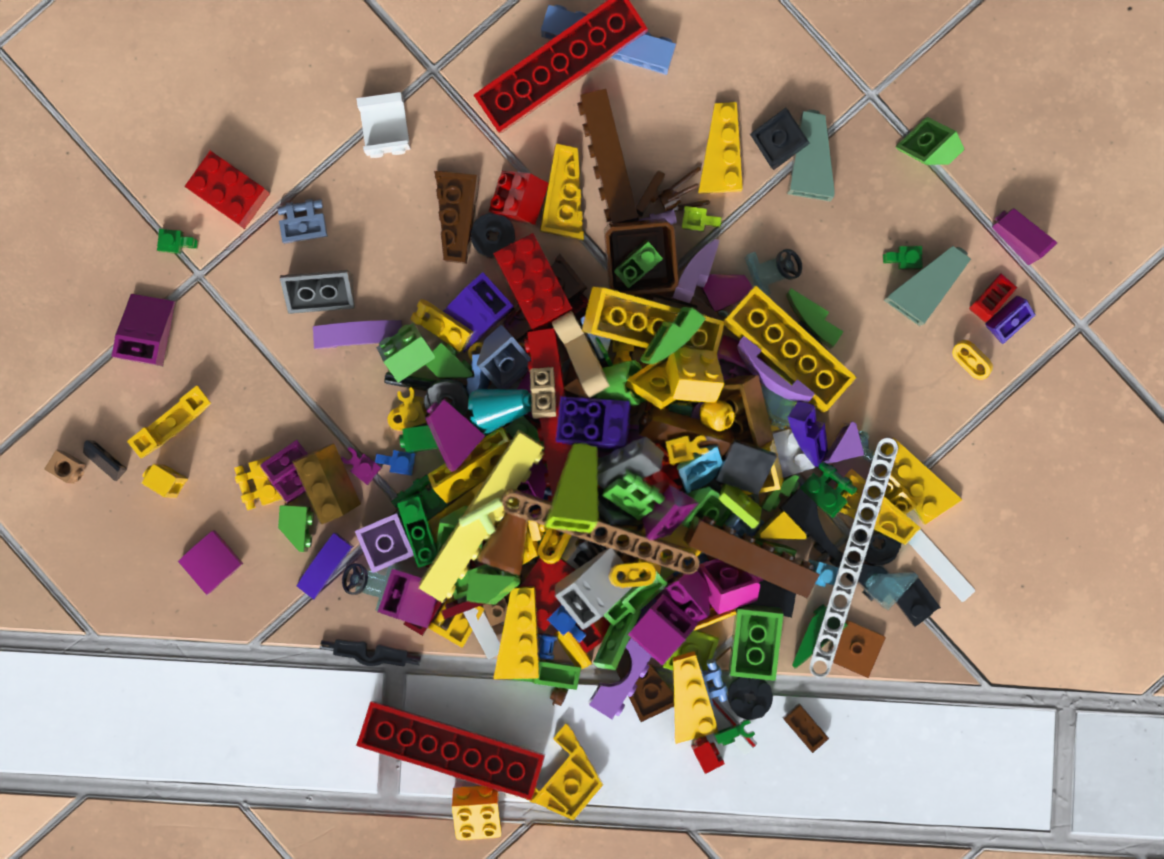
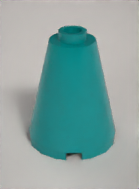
[468,389,532,433]

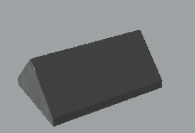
[280,270,355,314]

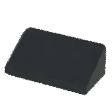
[83,440,127,481]

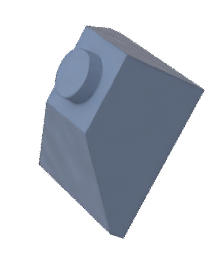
[476,325,531,389]

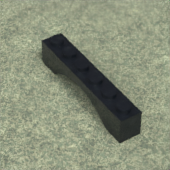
[779,488,899,602]

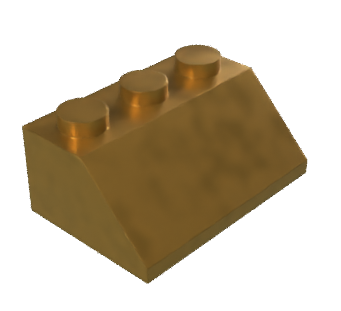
[718,375,774,448]
[292,443,361,525]

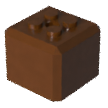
[604,218,679,295]

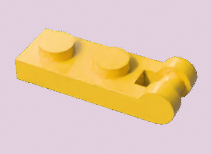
[410,299,473,352]

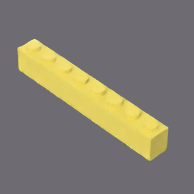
[419,430,544,602]

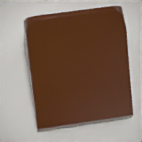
[564,379,594,399]

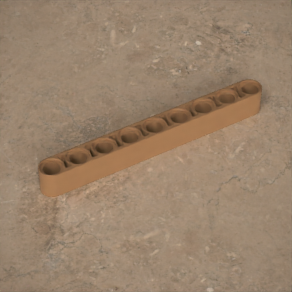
[502,489,699,574]

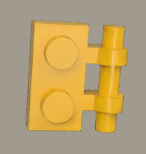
[234,456,283,511]

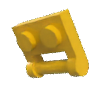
[428,594,484,648]

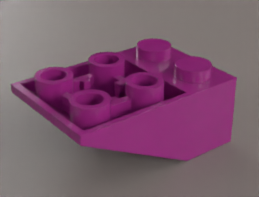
[111,294,175,367]

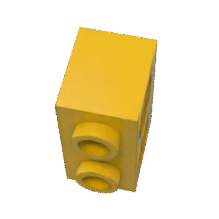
[141,464,188,498]

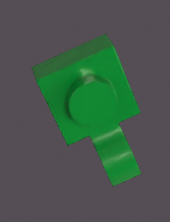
[157,229,198,254]
[883,246,923,270]
[713,720,755,746]

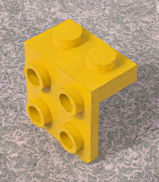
[452,786,501,840]

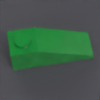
[792,604,848,669]

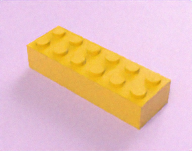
[723,286,857,413]
[581,287,725,353]

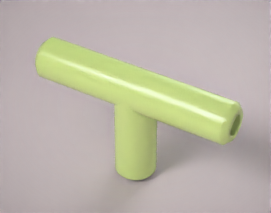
[459,497,503,534]

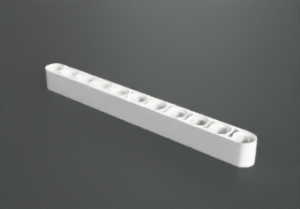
[810,438,898,678]

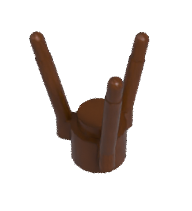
[659,167,710,212]

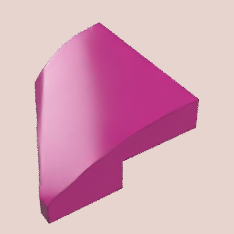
[701,274,753,312]

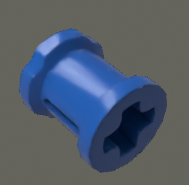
[538,633,558,659]

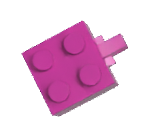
[697,559,763,614]

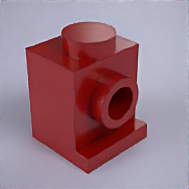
[691,736,725,774]

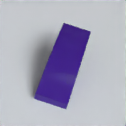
[788,400,828,467]
[297,533,354,600]

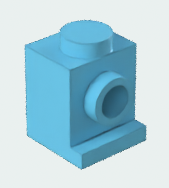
[809,559,839,587]

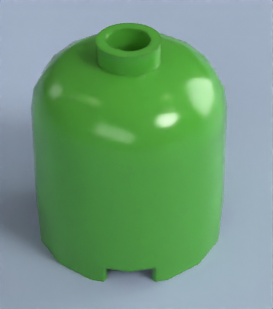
[593,360,646,406]

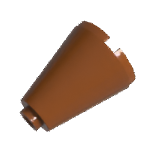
[477,512,528,575]

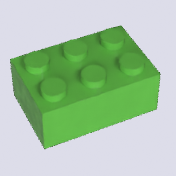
[728,604,784,681]

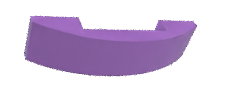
[313,320,402,349]
[737,336,815,403]

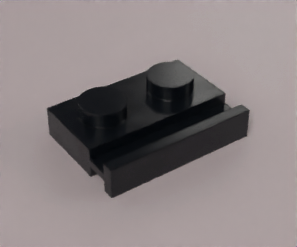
[889,571,941,627]

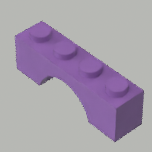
[588,637,652,720]

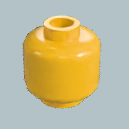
[699,399,735,431]

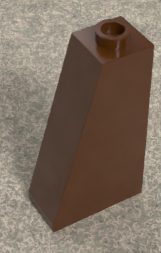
[638,406,733,457]

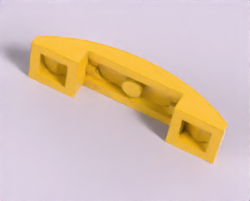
[127,385,211,459]

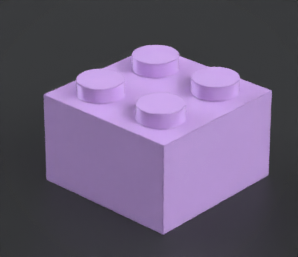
[355,513,414,573]

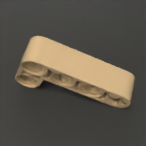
[552,311,610,397]

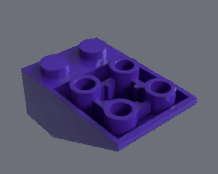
[443,272,514,353]
[556,397,631,452]

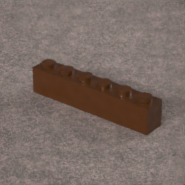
[577,89,638,223]
[683,515,820,599]

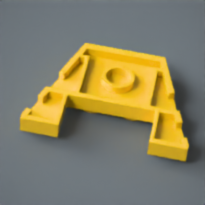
[528,723,604,820]

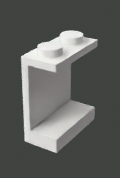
[356,92,410,158]

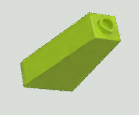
[545,443,598,533]

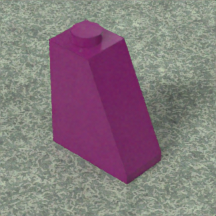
[992,208,1058,265]
[425,400,485,472]

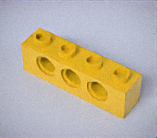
[428,426,513,504]

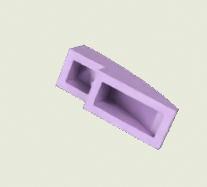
[673,239,720,303]

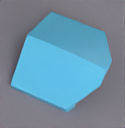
[677,445,722,493]

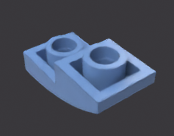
[467,354,490,396]

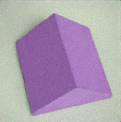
[822,421,864,464]

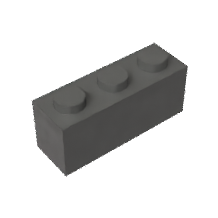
[597,436,664,490]

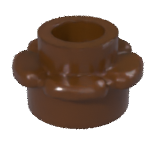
[550,687,569,706]

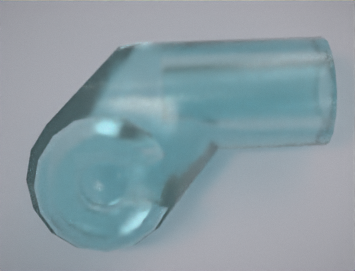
[858,431,875,464]

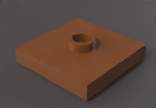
[829,620,886,678]

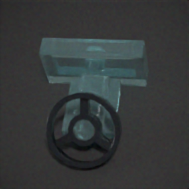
[745,249,802,296]
[342,563,400,611]

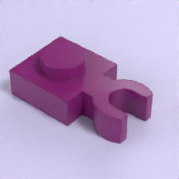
[341,447,382,485]

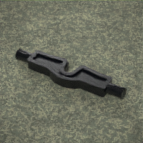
[320,639,421,667]

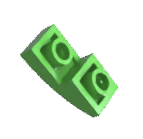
[760,475,799,512]

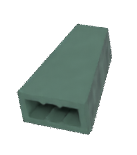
[787,110,835,202]
[884,246,971,326]

